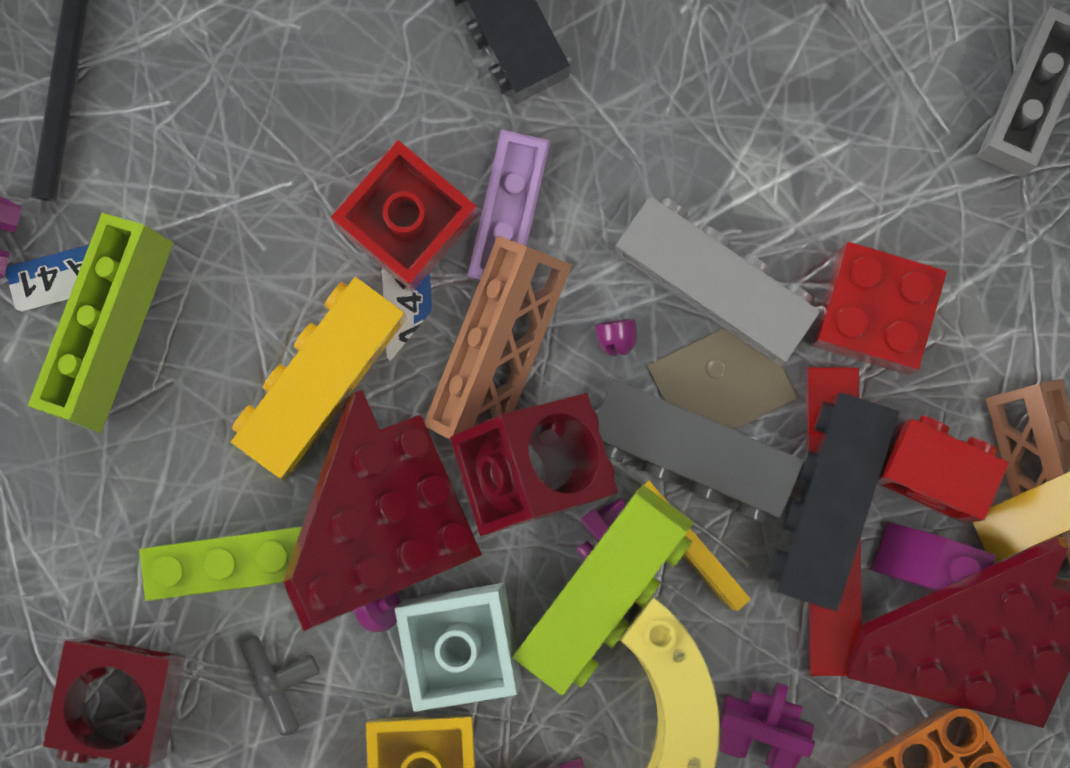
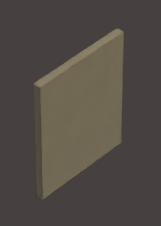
[647,328,798,430]

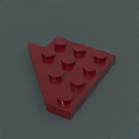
[283,390,482,631]
[846,536,1070,728]

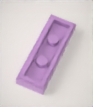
[467,130,550,281]

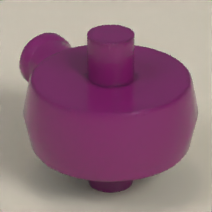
[354,593,401,632]

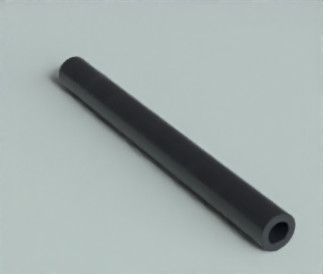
[31,0,89,202]

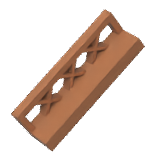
[424,235,572,440]
[986,379,1070,581]

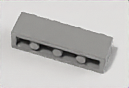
[613,195,821,367]

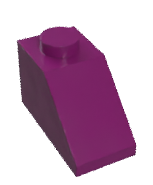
[871,522,996,592]

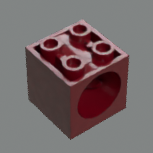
[450,393,618,537]
[43,637,186,768]

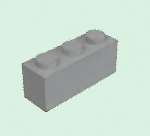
[977,7,1070,178]

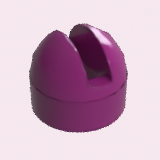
[595,318,637,357]

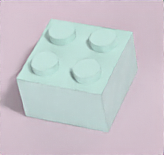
[395,582,523,712]

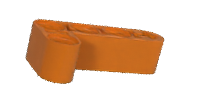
[846,706,1012,768]

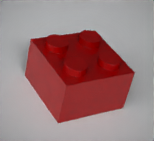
[330,140,478,292]
[811,241,947,375]
[877,415,1009,523]

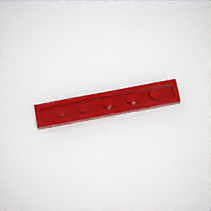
[806,367,862,676]

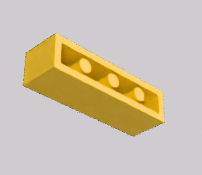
[231,276,407,481]

